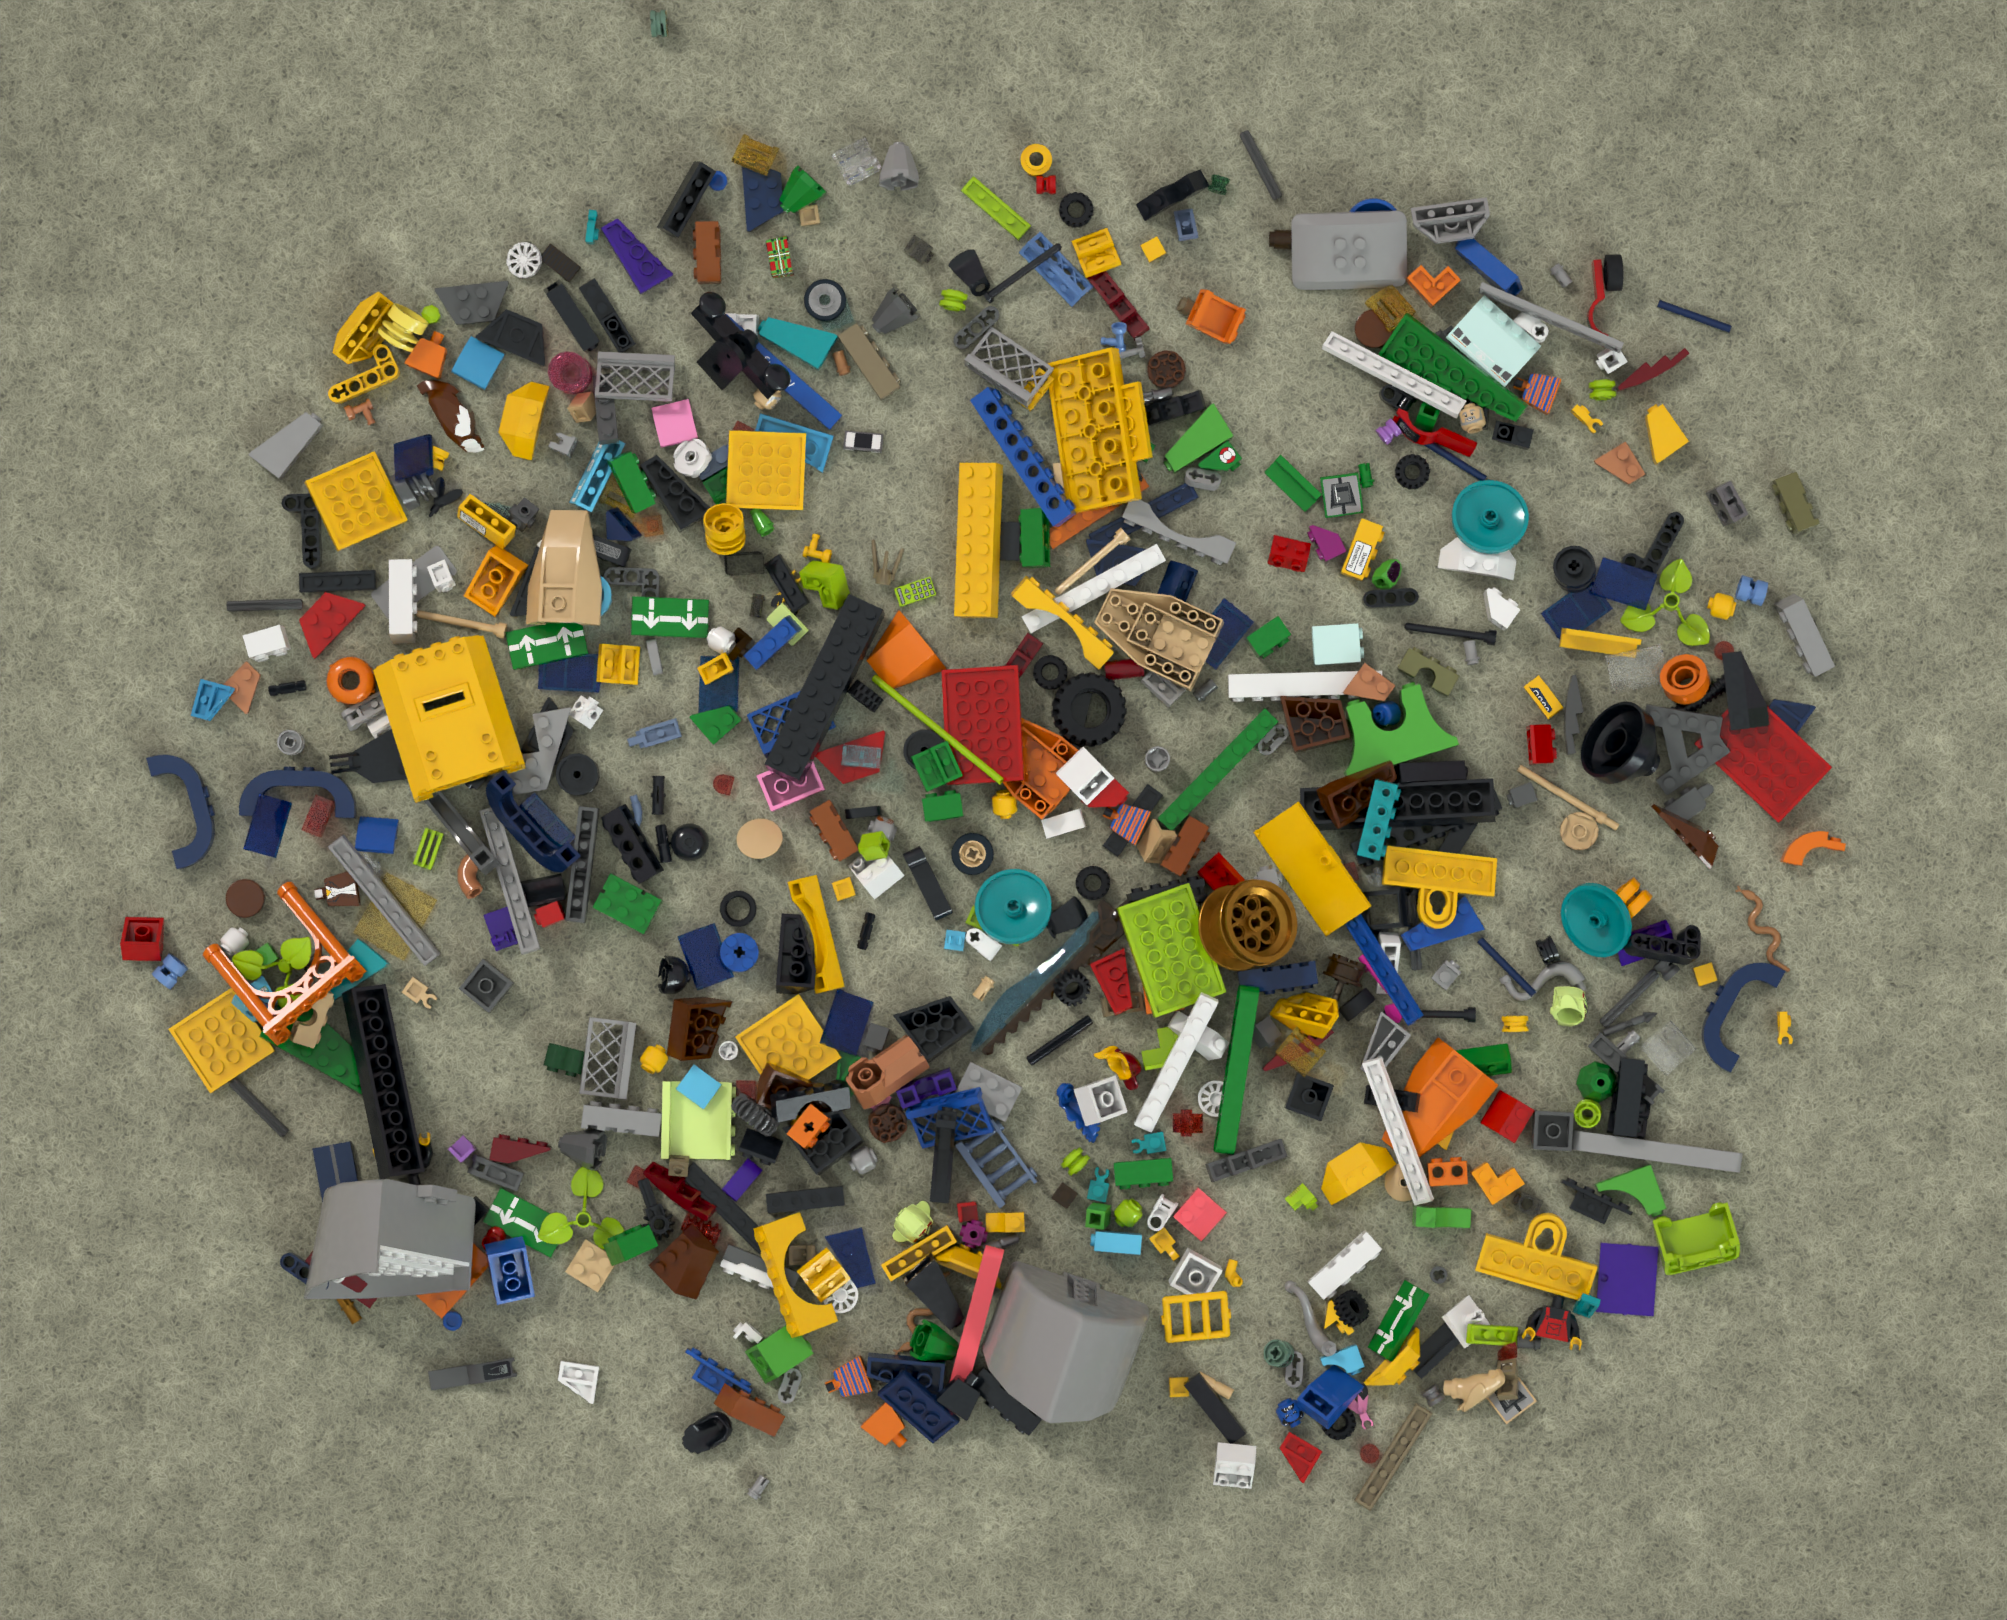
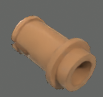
[832,350,851,376]

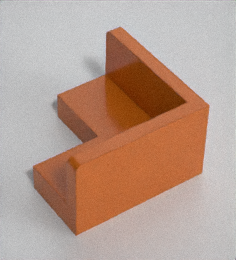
[1406,265,1461,308]

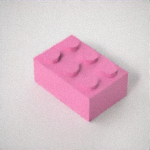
[757,761,825,812]

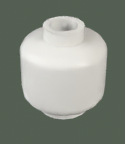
[707,626,736,654]
[220,927,249,956]

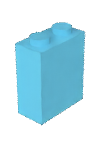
[1090,1230,1142,1255]

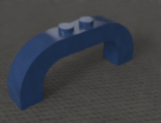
[146,755,215,870]
[239,767,357,818]
[486,770,581,872]
[1701,963,1786,1073]

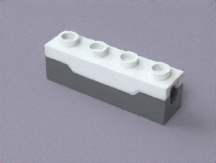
[720,1244,799,1290]

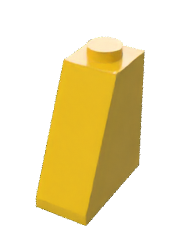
[1645,404,1689,465]

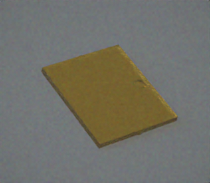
[353,873,437,961]

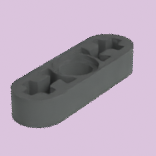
[954,306,999,350]

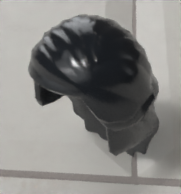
[682,1411,733,1454]

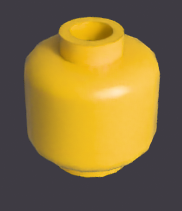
[1707,593,1737,620]
[992,790,1018,819]
[640,1044,668,1074]

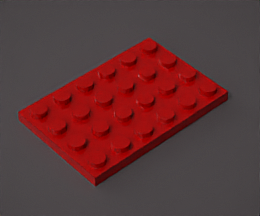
[941,665,1024,785]
[1694,706,1832,823]

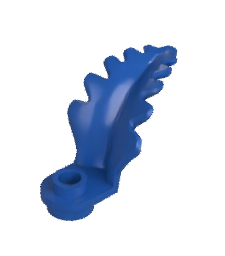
[1056,1083,1101,1143]

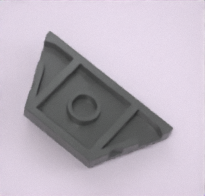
[435,281,509,325]

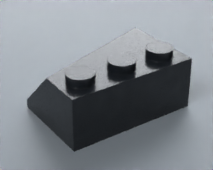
[893,996,975,1063]
[782,1110,865,1175]

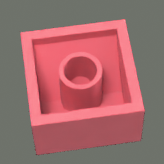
[1173,1187,1227,1241]

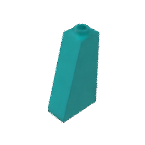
[758,317,838,371]
[330,939,389,1002]

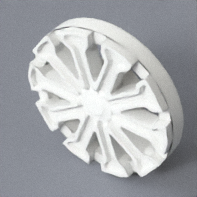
[507,242,542,278]
[1198,1081,1223,1117]
[823,1280,858,1313]

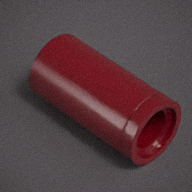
[1104,659,1145,680]

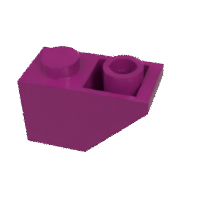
[1307,525,1347,562]

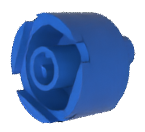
[719,933,759,973]

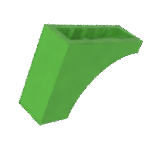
[1594,1164,1667,1217]
[1412,1205,1471,1228]

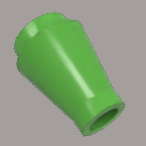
[750,508,774,537]

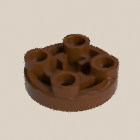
[1354,309,1393,348]
[1147,350,1186,389]
[226,879,265,918]
[868,1103,907,1143]

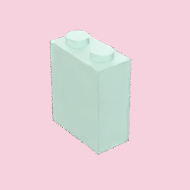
[1311,623,1364,666]

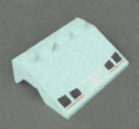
[1446,295,1541,387]

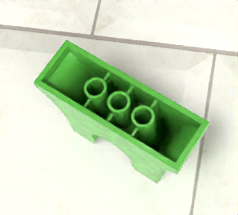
[1344,682,1459,776]

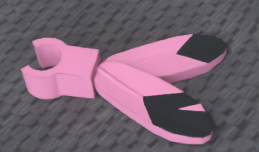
[1348,1384,1373,1429]

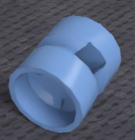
[1735,575,1768,606]
[152,953,188,990]

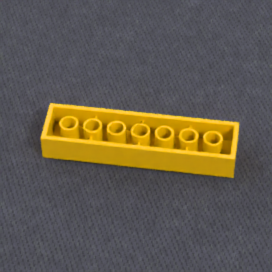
[954,463,1003,618]

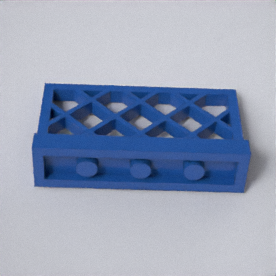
[747,691,836,758]
[905,1087,994,1149]

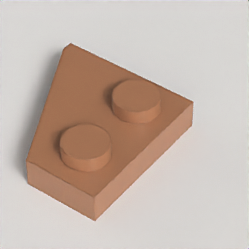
[1594,442,1645,485]
[223,661,261,714]
[1342,663,1396,701]

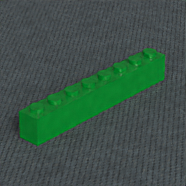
[1157,708,1279,831]

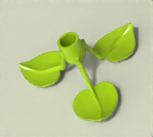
[1620,559,1710,646]
[232,937,312,1008]
[538,1166,624,1250]

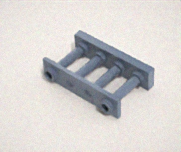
[955,1118,1038,1209]

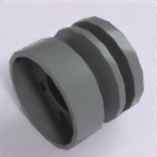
[390,461,438,512]

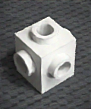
[569,695,603,729]

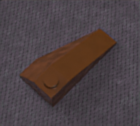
[1316,760,1397,829]
[1651,804,1719,870]
[756,1062,832,1112]

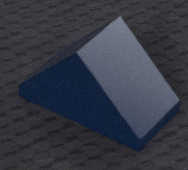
[606,507,642,541]

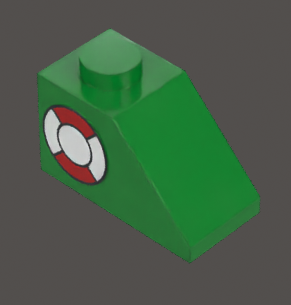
[1197,440,1242,472]

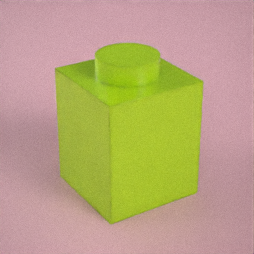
[858,831,890,861]

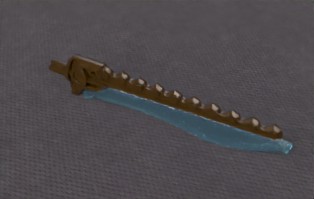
[971,899,1128,1055]

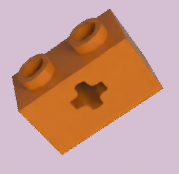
[787,1104,830,1149]

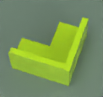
[799,560,850,610]
[1141,1027,1178,1070]

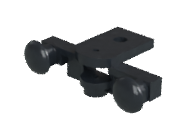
[691,292,791,399]

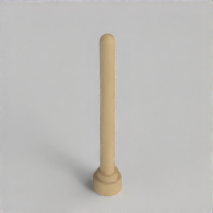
[1055,528,1130,595]
[416,610,508,639]

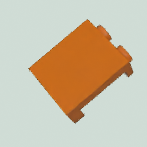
[1185,289,1246,344]

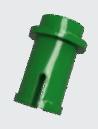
[1358,463,1375,488]

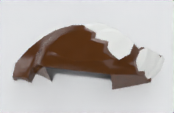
[417,380,484,453]

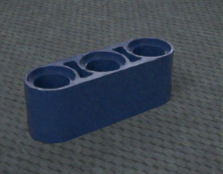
[280,1252,329,1290]

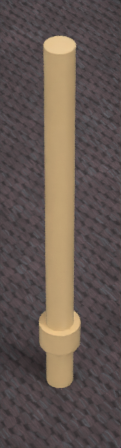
[1517,765,1620,831]

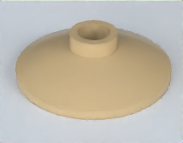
[1384,1164,1412,1202]

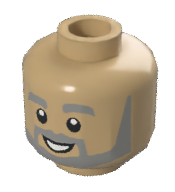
[753,388,782,410]
[1459,403,1486,434]

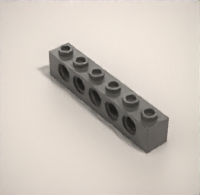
[565,806,600,923]

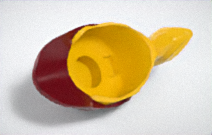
[1094,1046,1141,1090]

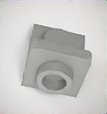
[1431,960,1461,990]

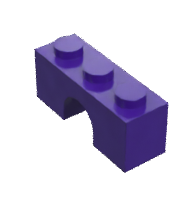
[896,1067,957,1109]

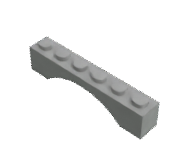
[1121,500,1236,565]

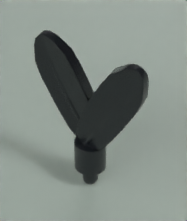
[429,477,463,517]

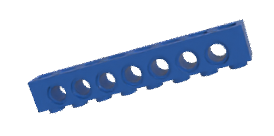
[970,387,1076,527]

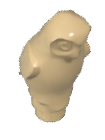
[1443,1369,1505,1412]

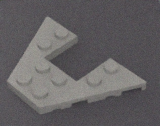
[493,707,571,795]

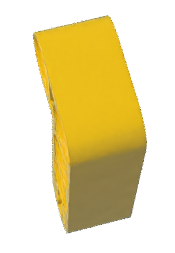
[328,344,400,404]

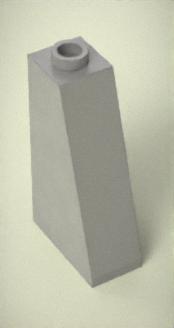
[249,412,323,480]

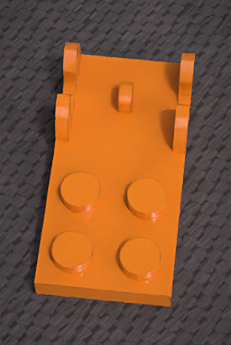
[416,1243,488,1319]

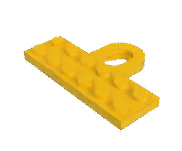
[1382,846,1497,929]
[1475,1213,1598,1300]

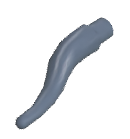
[630,794,642,827]

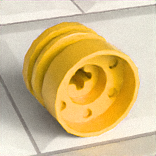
[703,503,746,555]

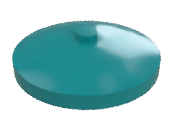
[1451,480,1529,554]
[975,869,1052,944]
[1561,883,1632,957]

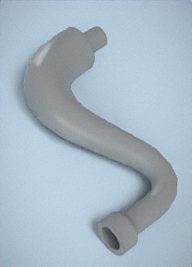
[1499,961,1586,1001]
[1285,1281,1336,1357]

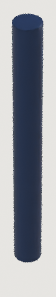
[1657,300,1732,333]
[1424,443,1487,481]
[1477,937,1537,997]

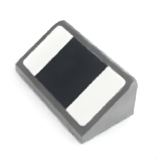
[843,431,883,453]

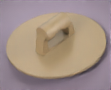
[737,819,783,859]

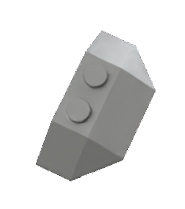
[1411,197,1490,244]

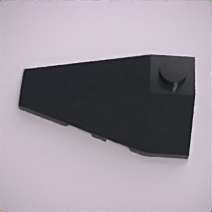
[776,913,816,995]

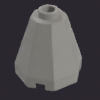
[879,142,919,190]

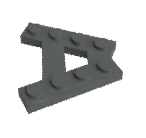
[1645,704,1730,795]

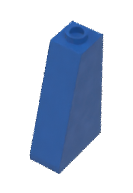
[1455,239,1523,296]

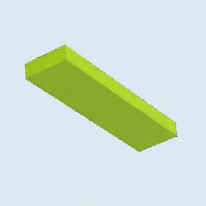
[961,176,1031,241]

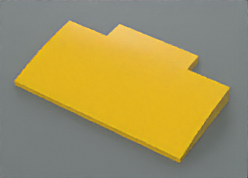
[1046,347,1153,513]

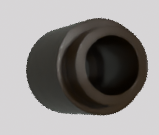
[1269,230,1292,249]

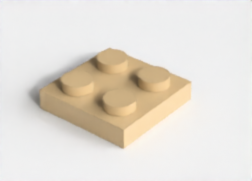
[565,1239,615,1292]

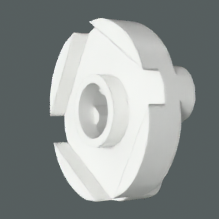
[673,439,712,478]

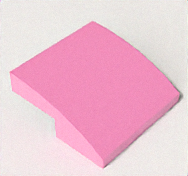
[651,399,698,448]

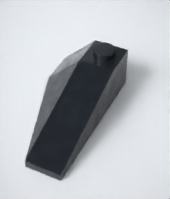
[1722,651,1769,730]

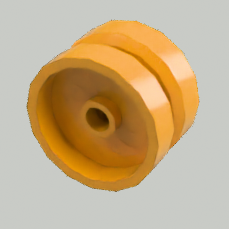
[1615,877,1653,919]

